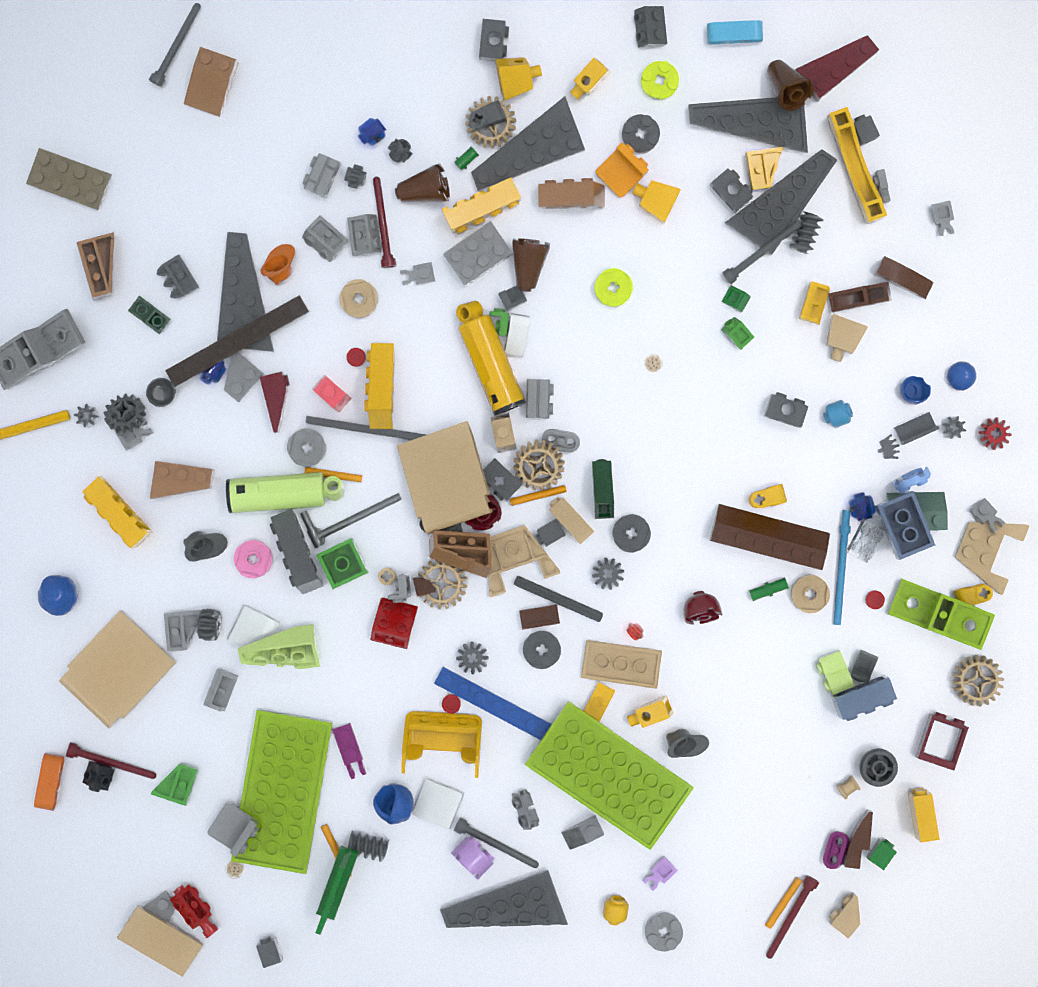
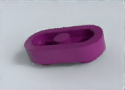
[823,831,849,869]

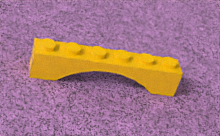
[827,107,887,224]

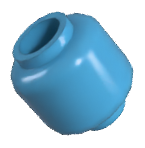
[823,400,853,428]

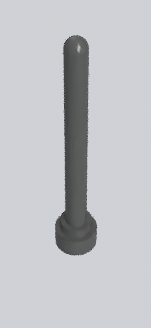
[148,3,201,87]
[722,221,801,285]
[453,817,539,868]

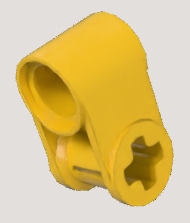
[749,484,787,508]
[954,583,993,606]

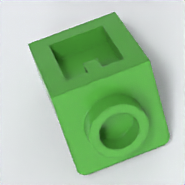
[489,308,509,337]
[721,317,754,350]

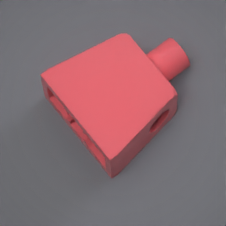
[312,374,352,413]

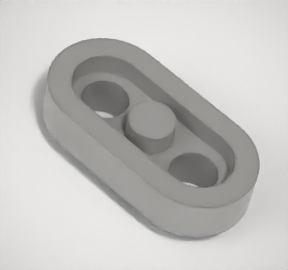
[542,429,580,452]

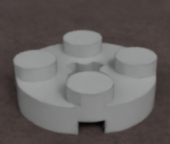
[287,428,326,467]
[645,912,683,952]

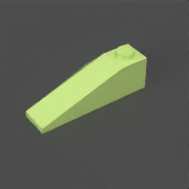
[238,624,320,669]

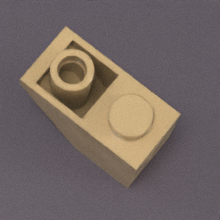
[829,892,861,939]

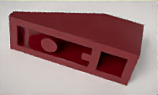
[259,371,290,433]

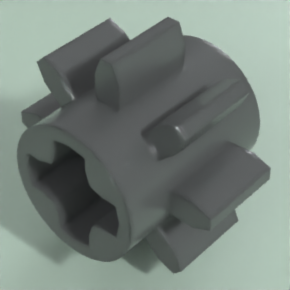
[388,139,412,163]
[344,164,367,189]
[74,404,99,428]
[942,416,967,439]

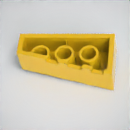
[82,476,153,548]

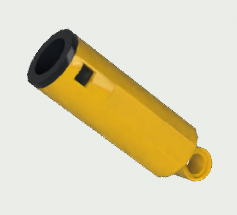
[456,301,526,416]

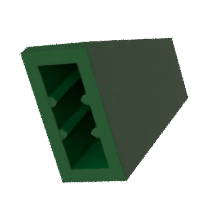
[592,459,614,519]

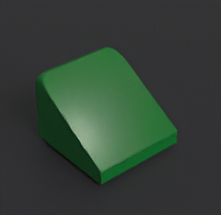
[721,285,751,313]

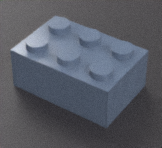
[875,491,936,560]
[831,675,897,721]

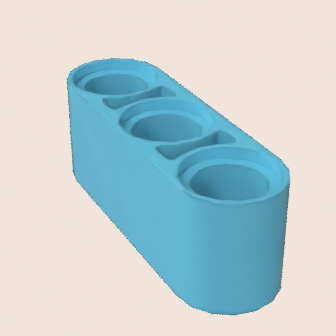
[707,20,763,44]

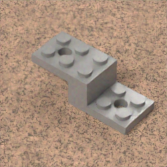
[0,309,86,390]

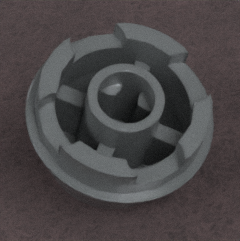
[859,748,898,787]

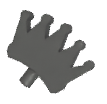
[878,434,900,459]

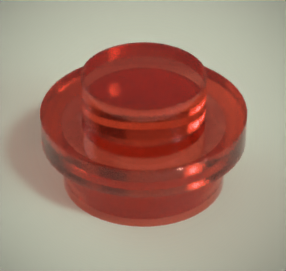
[626,623,644,641]

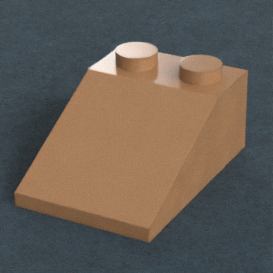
[184,47,239,117]

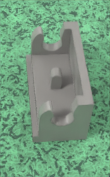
[203,668,239,711]

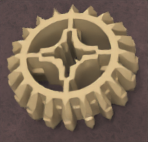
[465,96,517,148]
[513,439,565,491]
[418,560,468,610]
[952,655,1005,707]

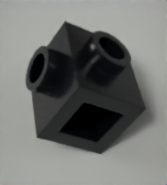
[82,761,115,792]

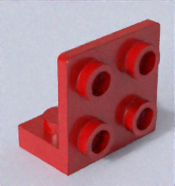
[370,597,418,649]

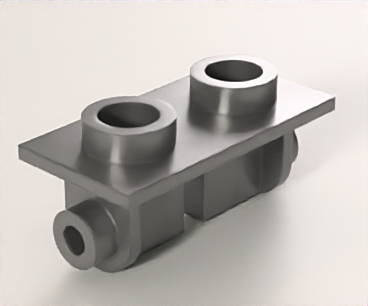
[511,789,539,830]

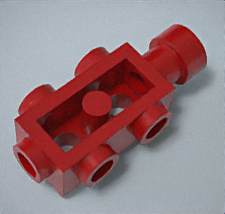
[169,884,219,938]

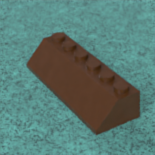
[709,504,830,571]

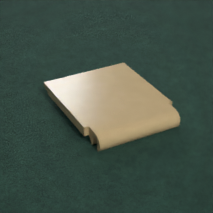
[397,421,492,534]
[59,610,176,728]

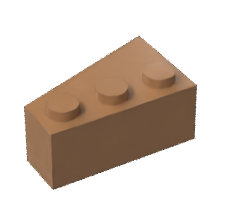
[538,178,605,209]
[77,232,114,300]
[150,461,215,499]
[429,530,492,578]

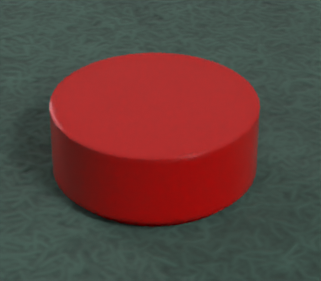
[346,348,366,367]
[865,590,885,610]
[442,694,461,714]

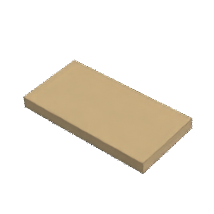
[581,640,662,689]
[117,905,203,977]

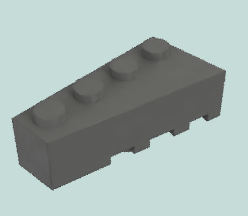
[270,509,324,594]

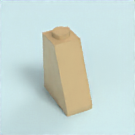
[549,497,595,544]

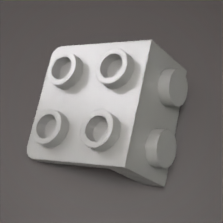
[207,802,259,857]

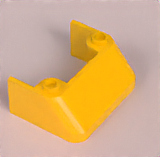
[401,711,482,778]

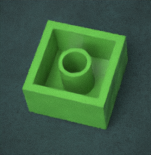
[316,538,369,589]

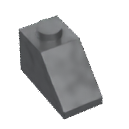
[561,815,604,850]

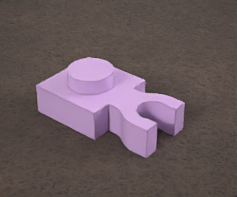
[642,856,678,891]

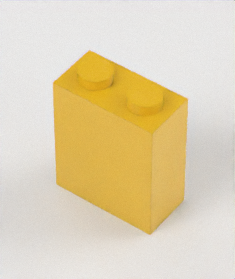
[908,787,940,843]

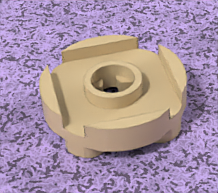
[339,279,378,318]
[791,575,830,613]

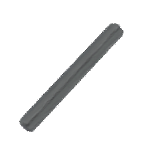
[514,576,603,622]

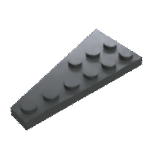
[471,96,585,191]
[688,97,808,153]
[725,149,837,255]
[217,232,274,352]
[440,870,568,928]

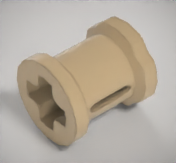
[378,568,396,585]
[836,775,861,800]

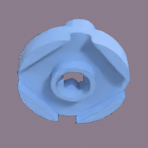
[892,467,931,494]

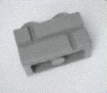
[302,153,341,199]
[526,379,554,419]

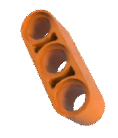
[34,753,64,811]

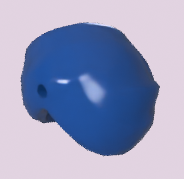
[38,575,78,616]
[373,783,414,825]

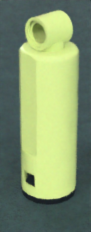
[226,472,344,513]

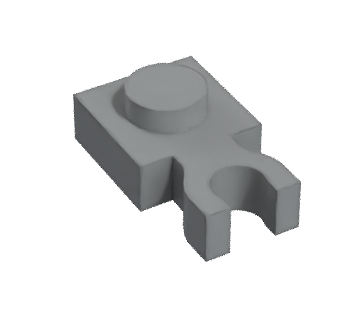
[873,169,891,204]
[931,200,955,237]
[400,262,435,285]
[116,419,153,451]
[970,498,1005,534]

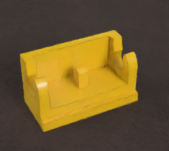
[799,281,830,325]

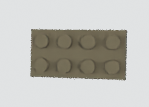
[26,148,112,211]

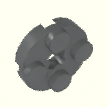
[622,114,660,153]
[612,514,651,553]
[523,631,561,669]

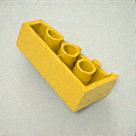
[442,177,522,234]
[364,343,395,429]

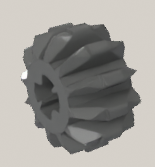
[592,557,624,590]
[197,608,222,641]
[456,642,489,675]

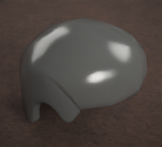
[146,378,176,407]

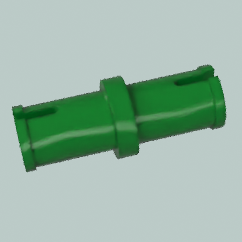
[749,577,789,602]

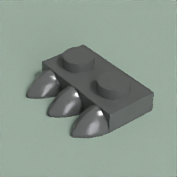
[156,254,200,298]

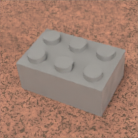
[443,221,513,287]

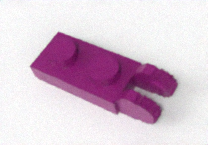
[332,723,367,780]

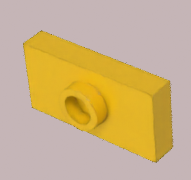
[584,682,615,722]

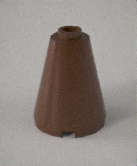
[767,60,814,111]
[395,163,450,202]
[512,238,551,292]

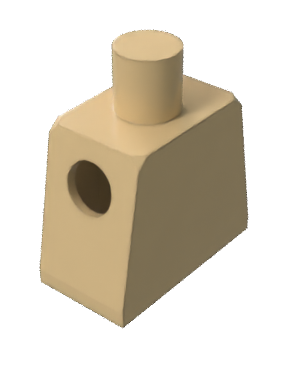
[826,314,868,362]
[490,413,517,453]

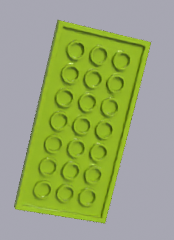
[524,701,694,851]
[231,709,333,874]

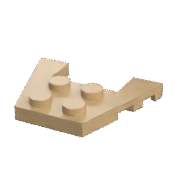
[955,522,1030,595]
[489,525,561,598]

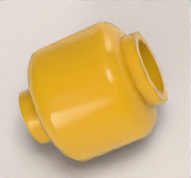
[603,895,629,926]

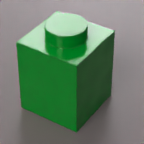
[866,839,897,871]

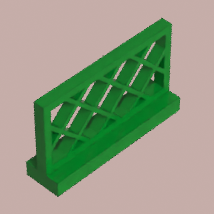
[315,845,359,935]

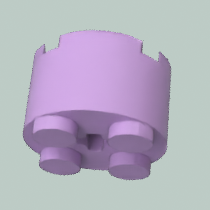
[451,836,495,880]

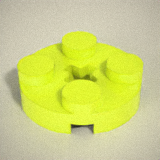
[641,61,679,100]
[594,268,633,307]

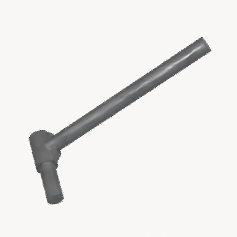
[300,493,402,548]

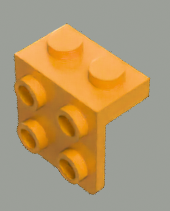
[595,142,649,198]

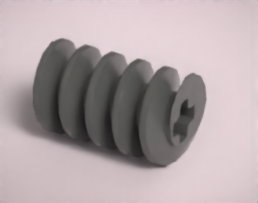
[789,211,824,254]
[348,830,389,862]

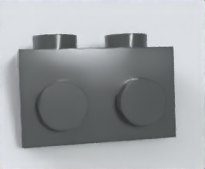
[634,6,668,48]

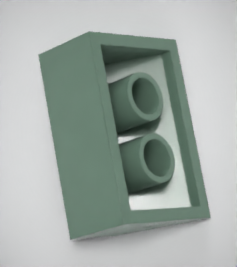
[886,492,948,531]

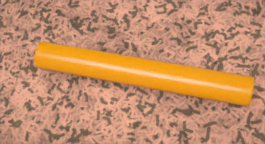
[305,467,363,483]
[510,485,567,506]
[321,824,352,877]
[765,877,803,929]

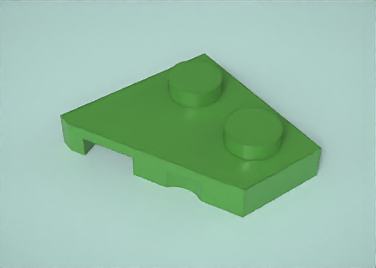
[151,763,199,806]

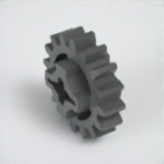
[103,393,146,434]

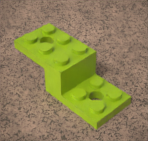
[887,578,996,651]

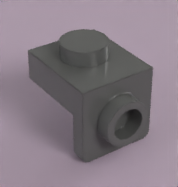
[851,650,879,683]

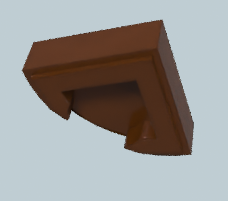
[413,577,436,597]

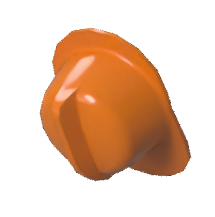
[260,244,295,285]

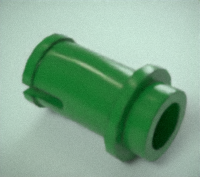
[454,146,479,171]

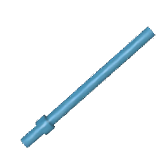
[833,510,851,625]

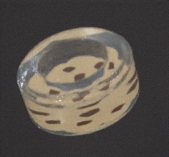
[644,354,663,373]
[225,860,244,879]

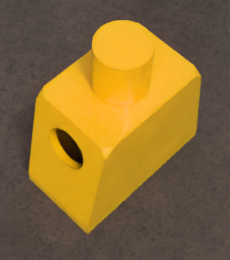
[495,57,542,100]
[570,57,611,100]
[632,180,681,224]
[627,695,674,728]

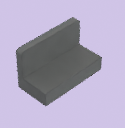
[894,412,940,445]

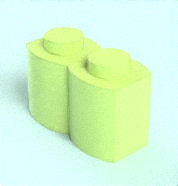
[816,650,855,695]

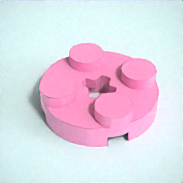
[234,540,273,578]

